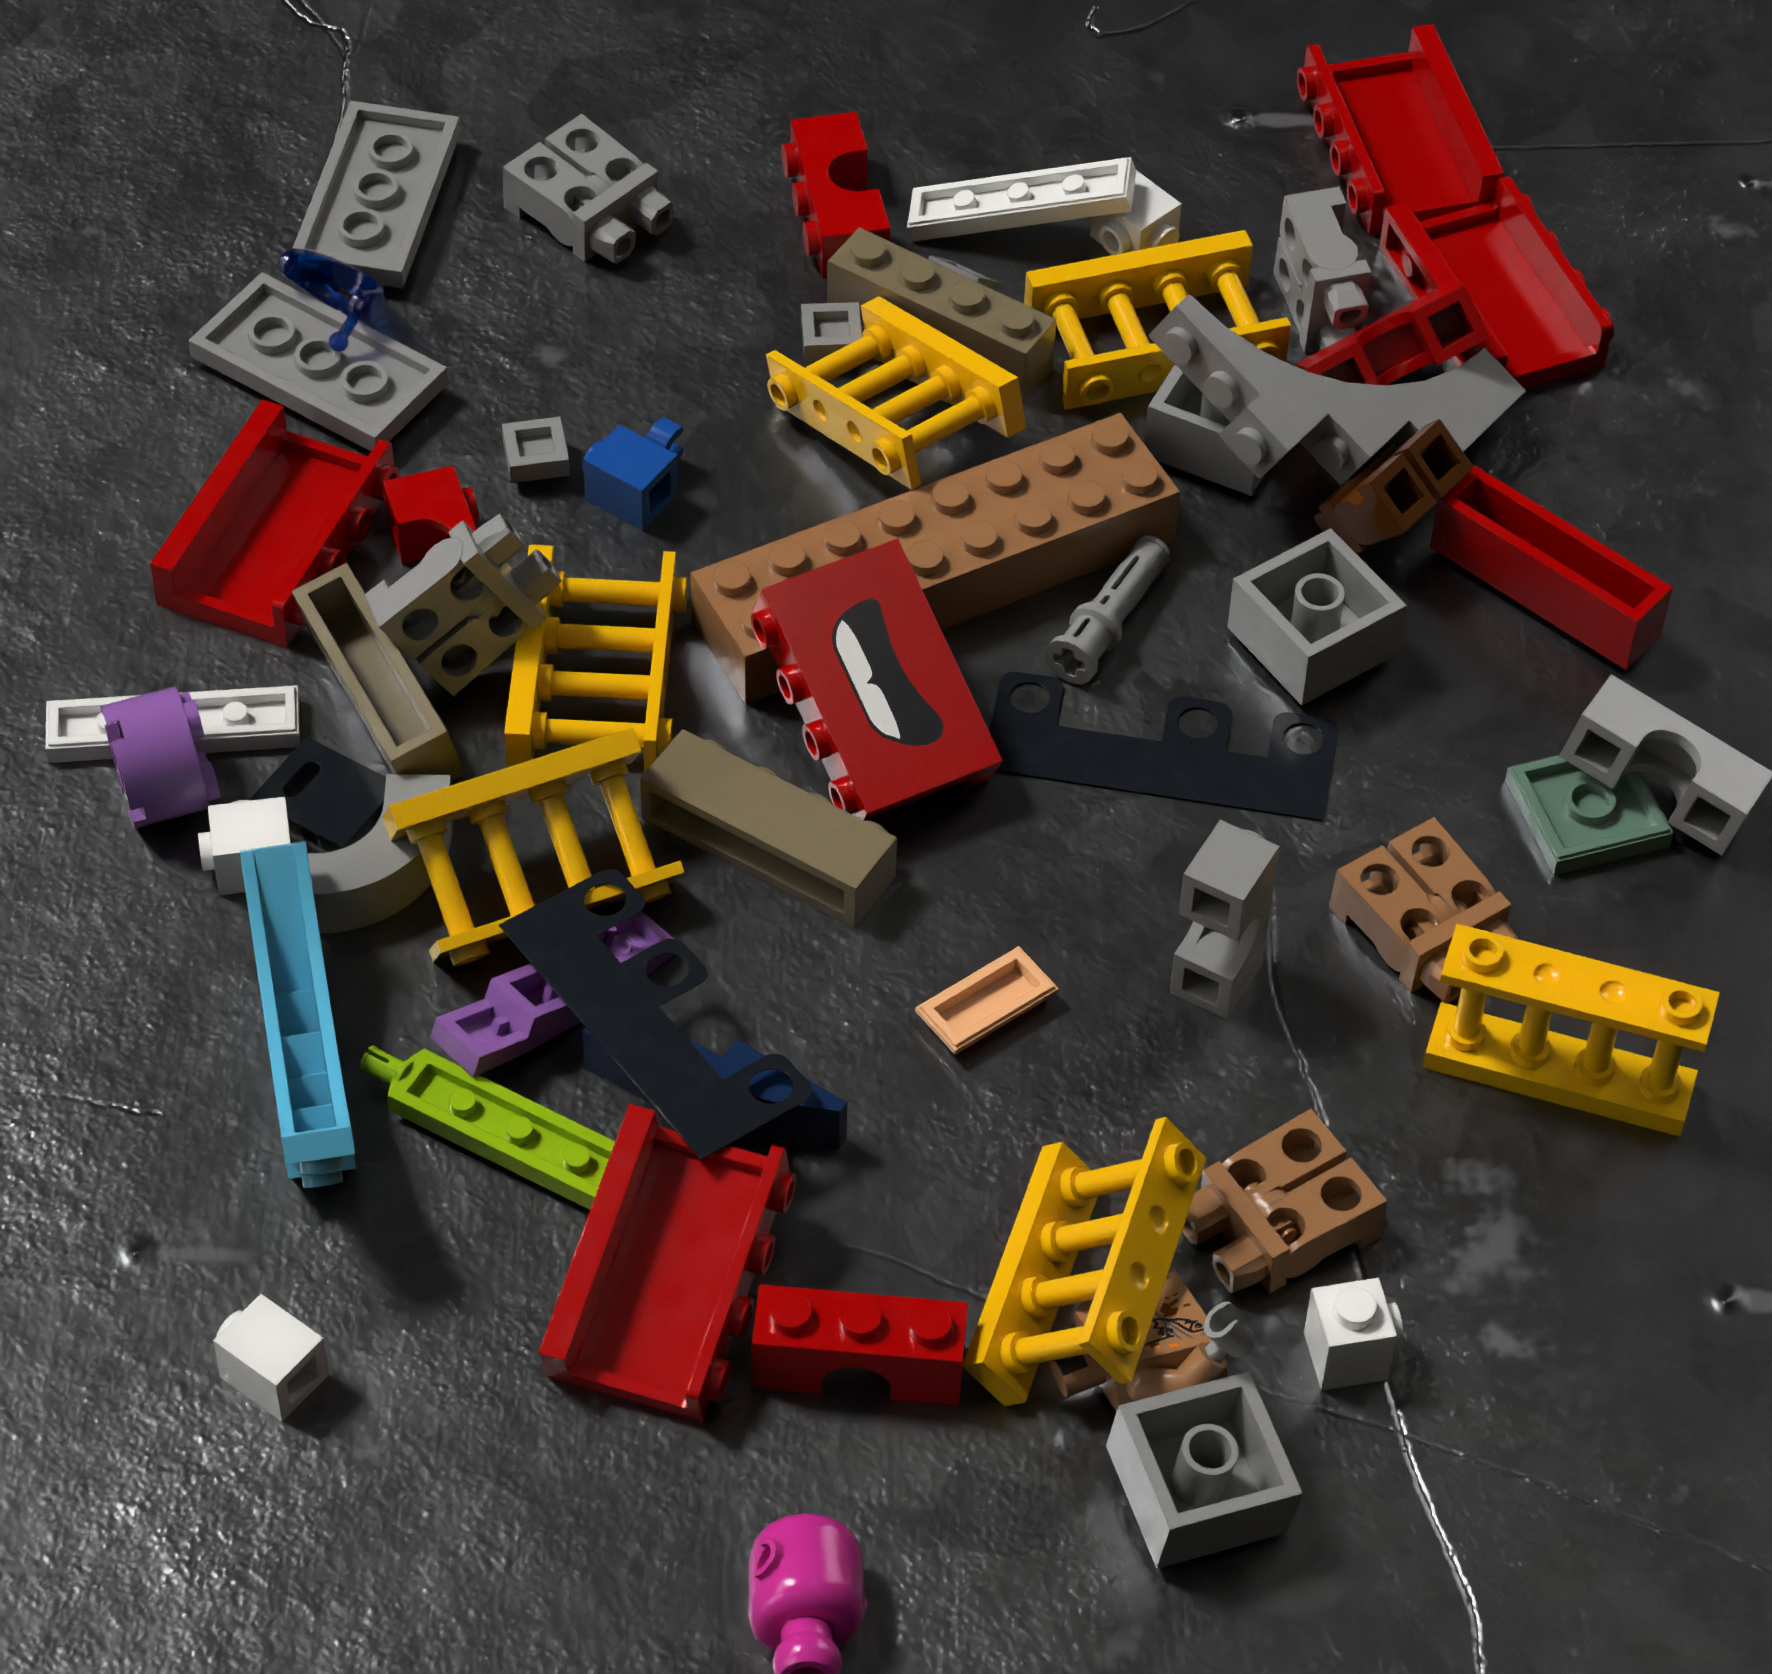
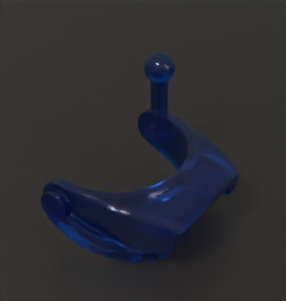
[278,249,386,352]

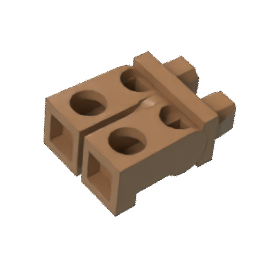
[1329,817,1518,1003]
[1183,1108,1387,1294]

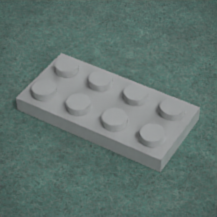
[290,100,460,289]
[188,272,448,451]

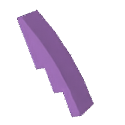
[430,911,675,1077]

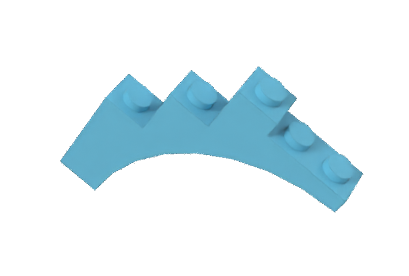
[240,841,356,1188]

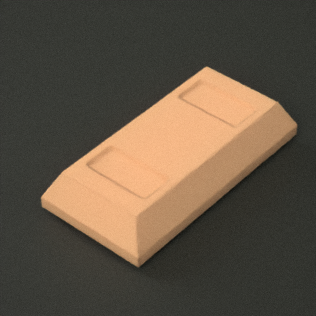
[915,946,1059,1055]

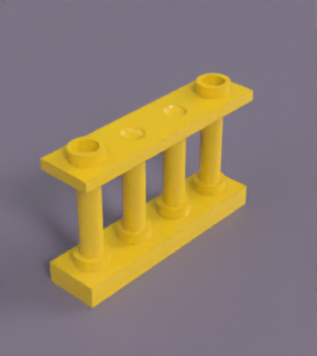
[1024,230,1291,410]
[766,296,1027,490]
[504,545,687,773]
[382,727,685,967]
[1423,923,1720,1137]
[962,1117,1206,1406]

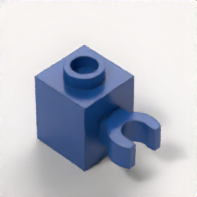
[582,417,684,531]

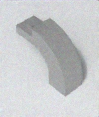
[308,774,454,934]

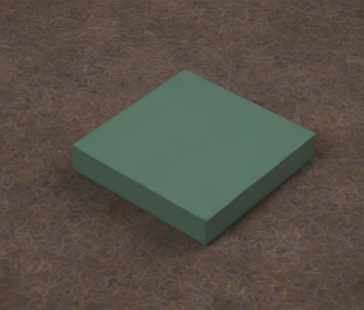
[1505,755,1674,876]

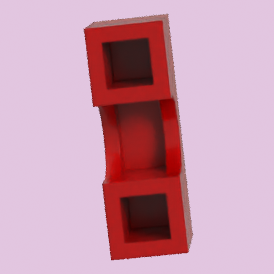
[781,111,890,278]
[1296,281,1491,386]
[383,465,479,565]
[752,1284,968,1406]

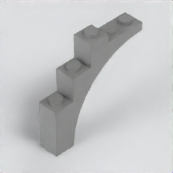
[1148,294,1525,485]

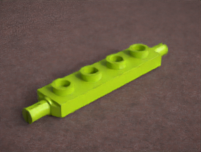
[360,1045,615,1210]

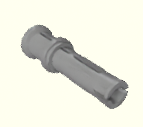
[1045,535,1171,684]

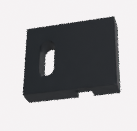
[250,737,386,852]

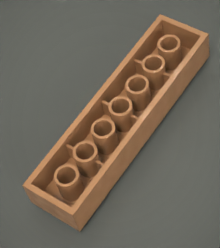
[690,413,1180,705]

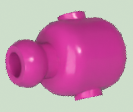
[748,1513,867,1674]

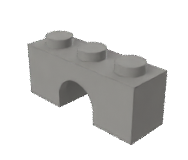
[1559,674,1772,856]
[1169,820,1279,1019]

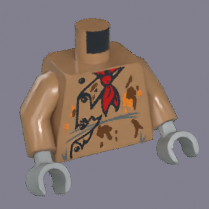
[1050,1230,1255,1412]

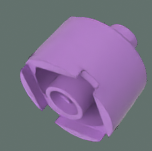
[100,686,221,829]

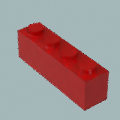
[1430,465,1673,670]

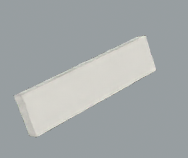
[907,157,1136,242]
[45,685,300,763]

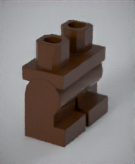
[1315,419,1474,554]

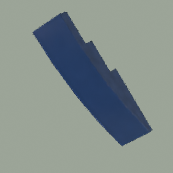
[582,1027,848,1149]

